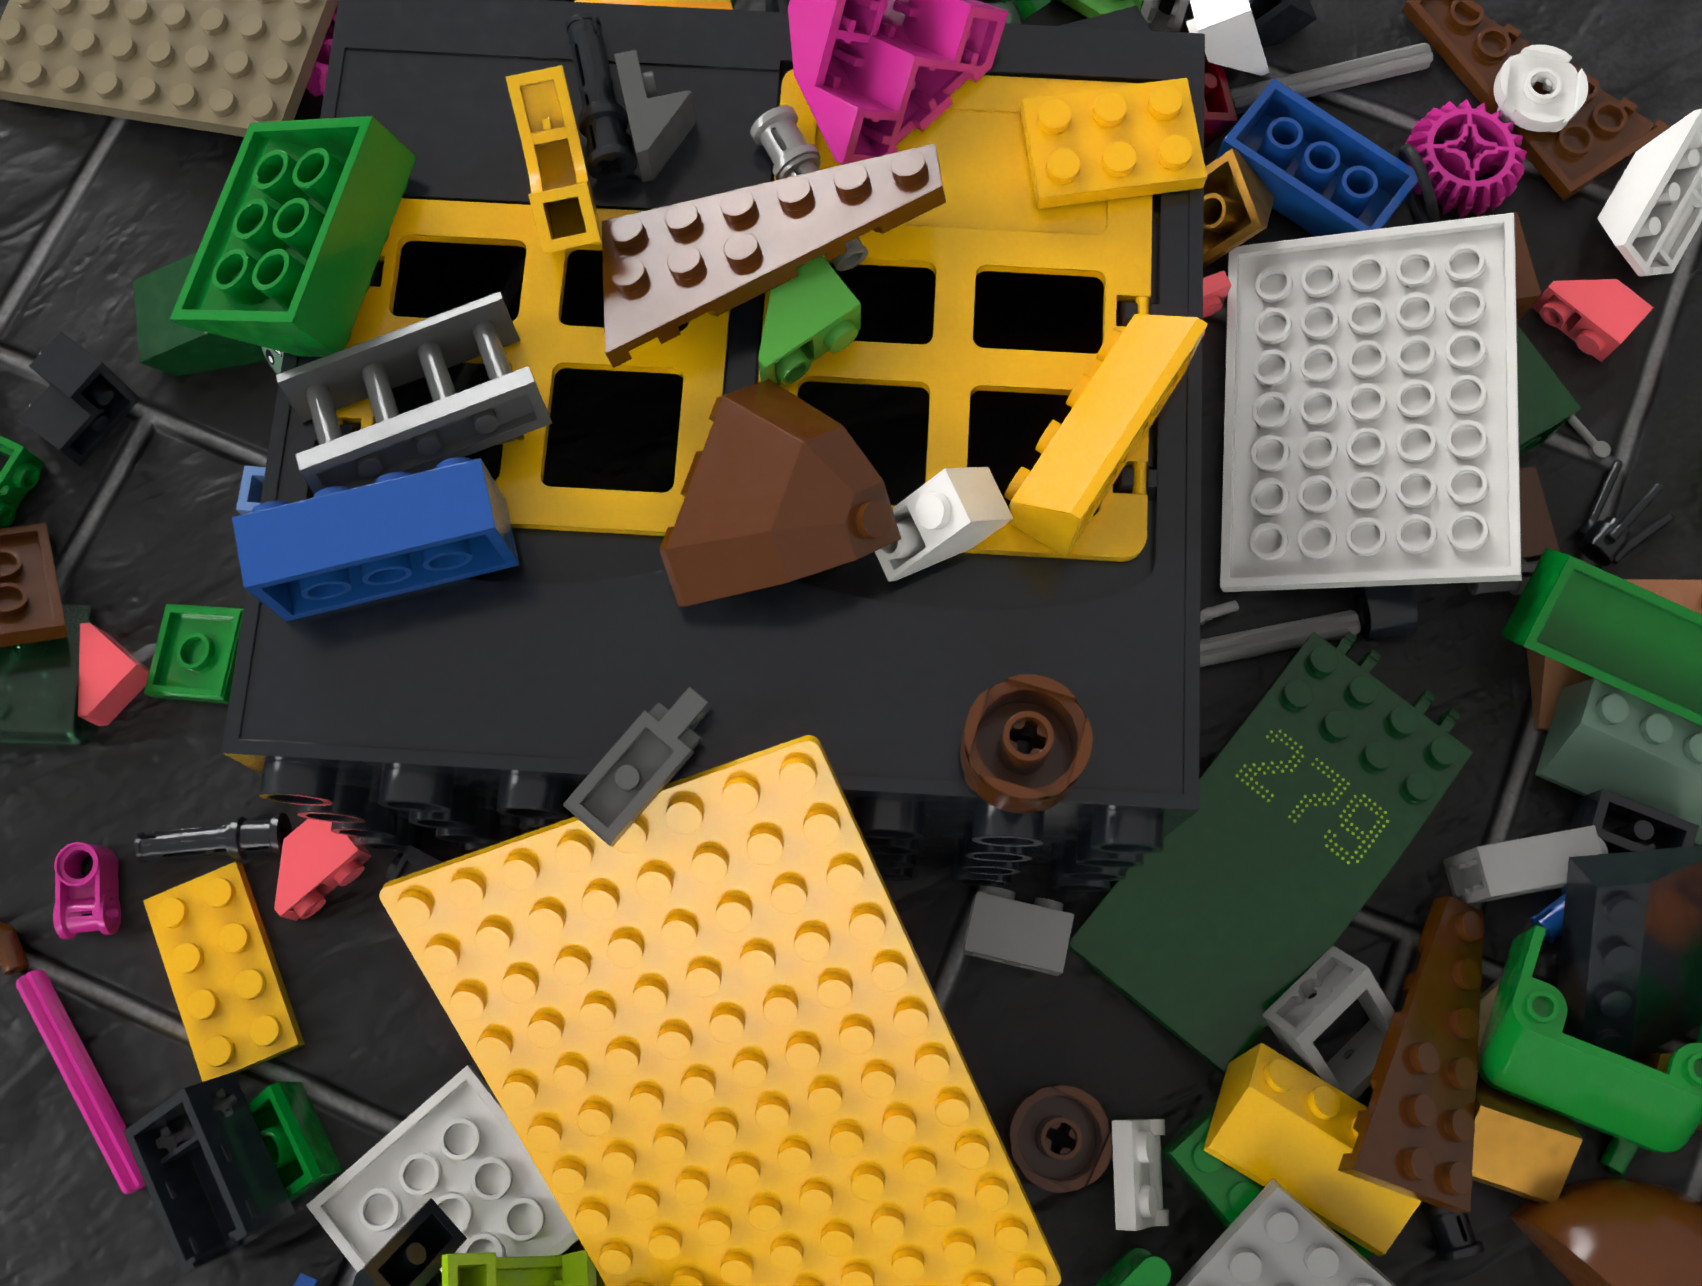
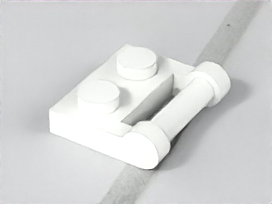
[1112,1119,1169,1231]

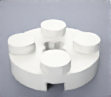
[1494,45,1588,132]

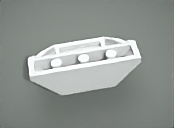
[1597,109,1702,277]

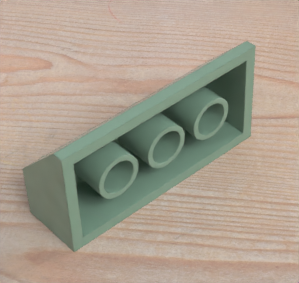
[1535,678,1702,846]

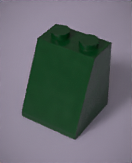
[133,252,267,376]
[1517,324,1581,458]

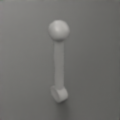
[1567,415,1611,461]

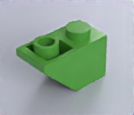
[758,255,861,385]

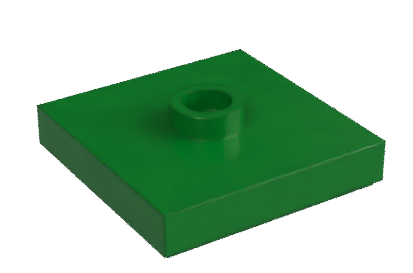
[144,604,244,704]

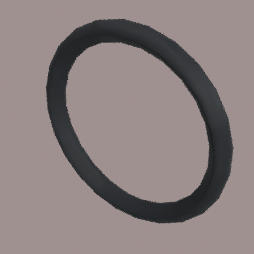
[1398,144,1439,224]

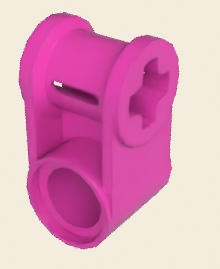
[53,842,121,940]

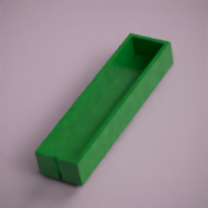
[1501,548,1702,726]

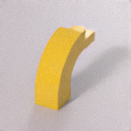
[505,65,602,254]

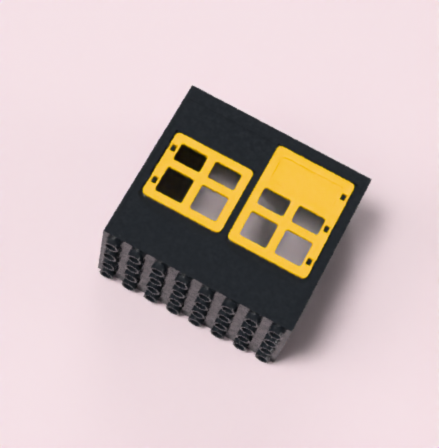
[221,0,1205,892]

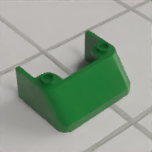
[1477,925,1702,1153]

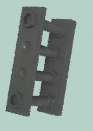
[276,292,552,494]

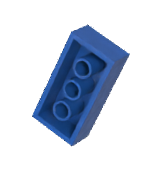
[1216,78,1418,237]
[232,457,520,622]

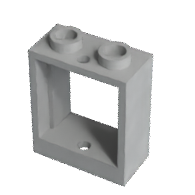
[1443,825,1608,905]
[1262,945,1395,1100]

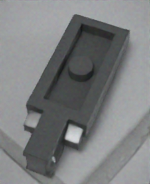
[563,686,712,847]

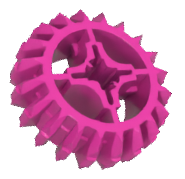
[1405,99,1527,219]

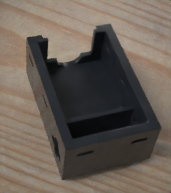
[123,1072,296,1275]

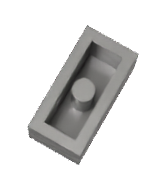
[961,886,1074,976]

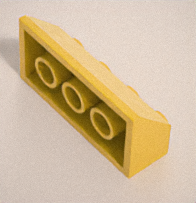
[1004,314,1208,558]
[1203,1043,1421,1257]

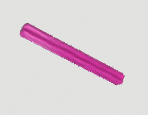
[16,969,146,1194]

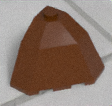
[659,379,901,607]

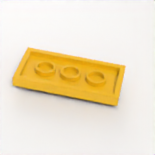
[143,861,305,1082]

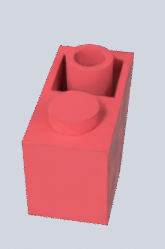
[1531,279,1654,363]
[274,819,372,921]

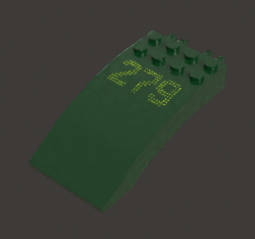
[1068,631,1473,1075]

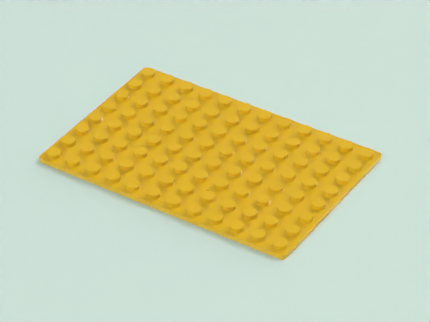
[379,735,1061,1286]

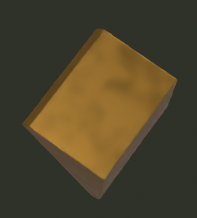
[1472,1079,1583,1203]

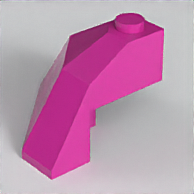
[788,0,1009,165]

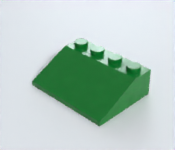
[170,116,417,357]

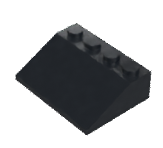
[1557,845,1702,1060]

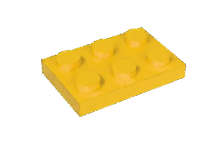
[1020,78,1207,209]

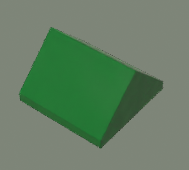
[248,1082,344,1202]

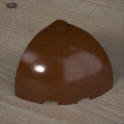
[1509,1177,1702,1286]

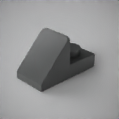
[614,50,697,182]

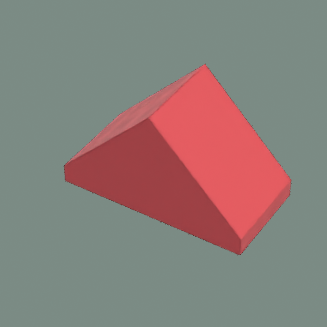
[78,623,150,726]

